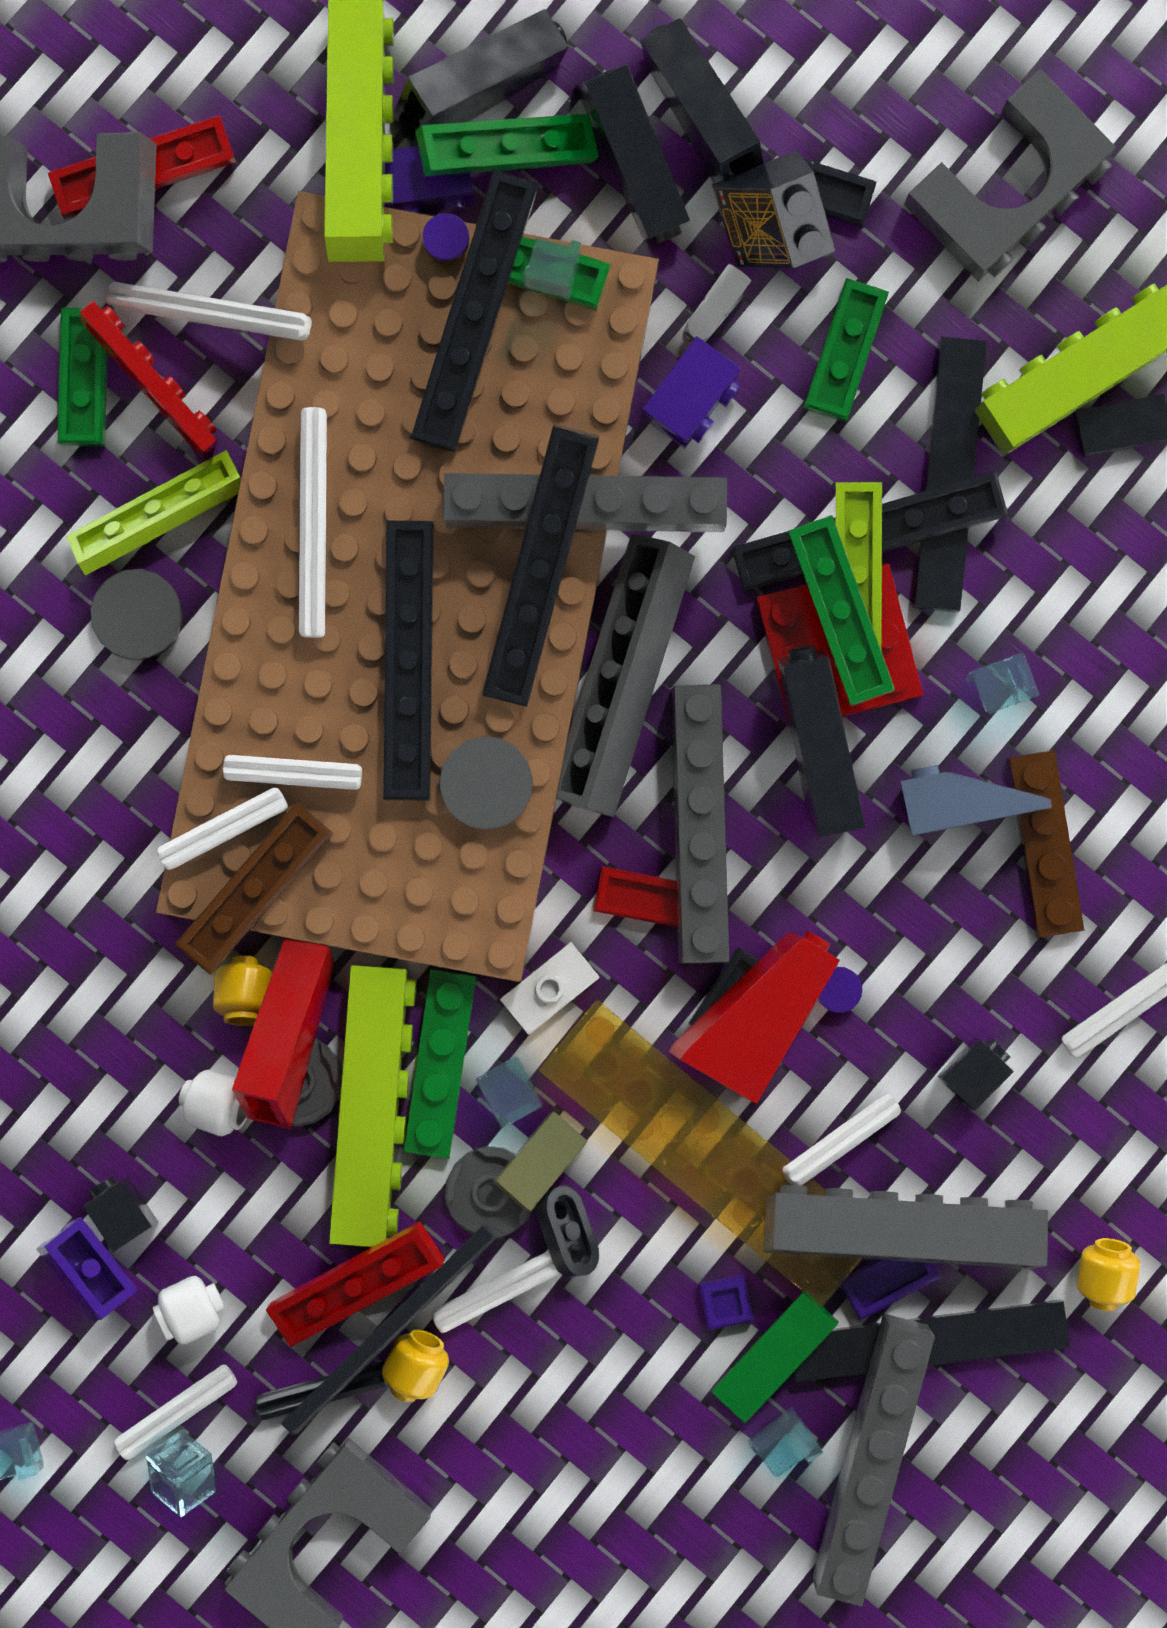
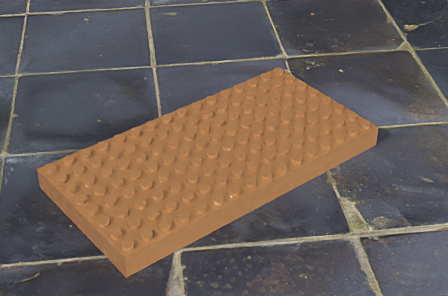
[156,191,659,982]

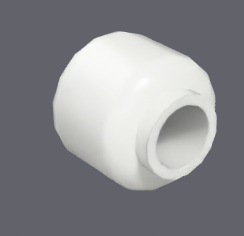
[179,1070,247,1136]
[153,1276,225,1345]

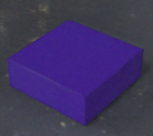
[699,1274,753,1330]

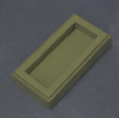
[493,1111,588,1212]

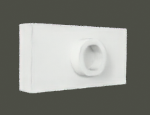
[500,942,600,1035]

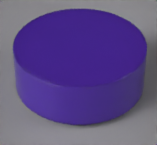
[423,213,470,263]
[818,967,863,1013]

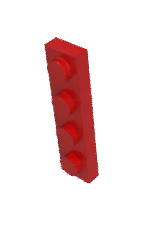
[48,115,236,220]
[79,300,217,459]
[265,1221,445,1347]

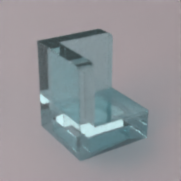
[523,238,581,299]
[966,652,1039,714]
[476,1057,543,1128]
[748,1407,823,1477]
[0,1422,45,1480]
[146,1430,216,1517]

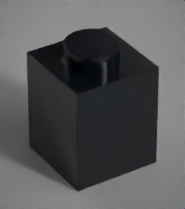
[937,1038,1014,1111]
[83,1176,158,1252]

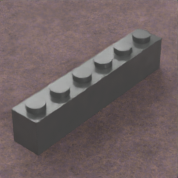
[444,473,727,532]
[556,533,695,818]
[670,684,729,963]
[764,1185,1048,1269]
[812,1313,935,1606]

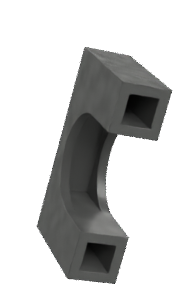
[904,69,1116,282]
[0,132,156,262]
[224,1438,433,1628]

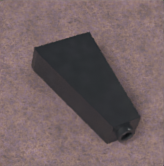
[394,9,569,147]
[640,18,764,184]
[574,64,690,243]
[777,645,866,837]

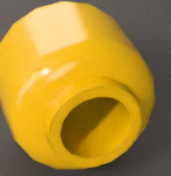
[213,956,272,1026]
[1076,1238,1141,1311]
[382,1329,449,1402]

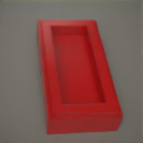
[593,866,678,928]

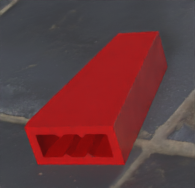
[668,931,840,1104]
[232,937,335,1130]

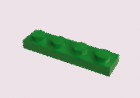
[416,114,598,176]
[788,515,895,706]
[404,970,477,1159]

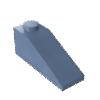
[901,765,1052,835]

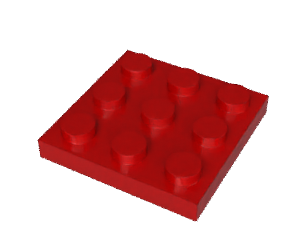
[756,563,924,730]

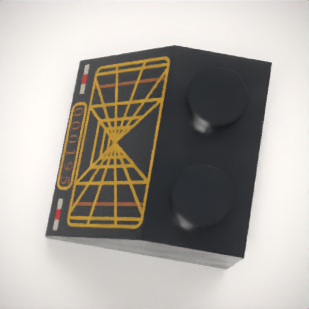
[712,150,835,268]

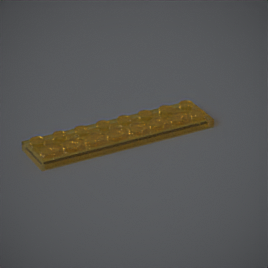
[538,999,862,1306]

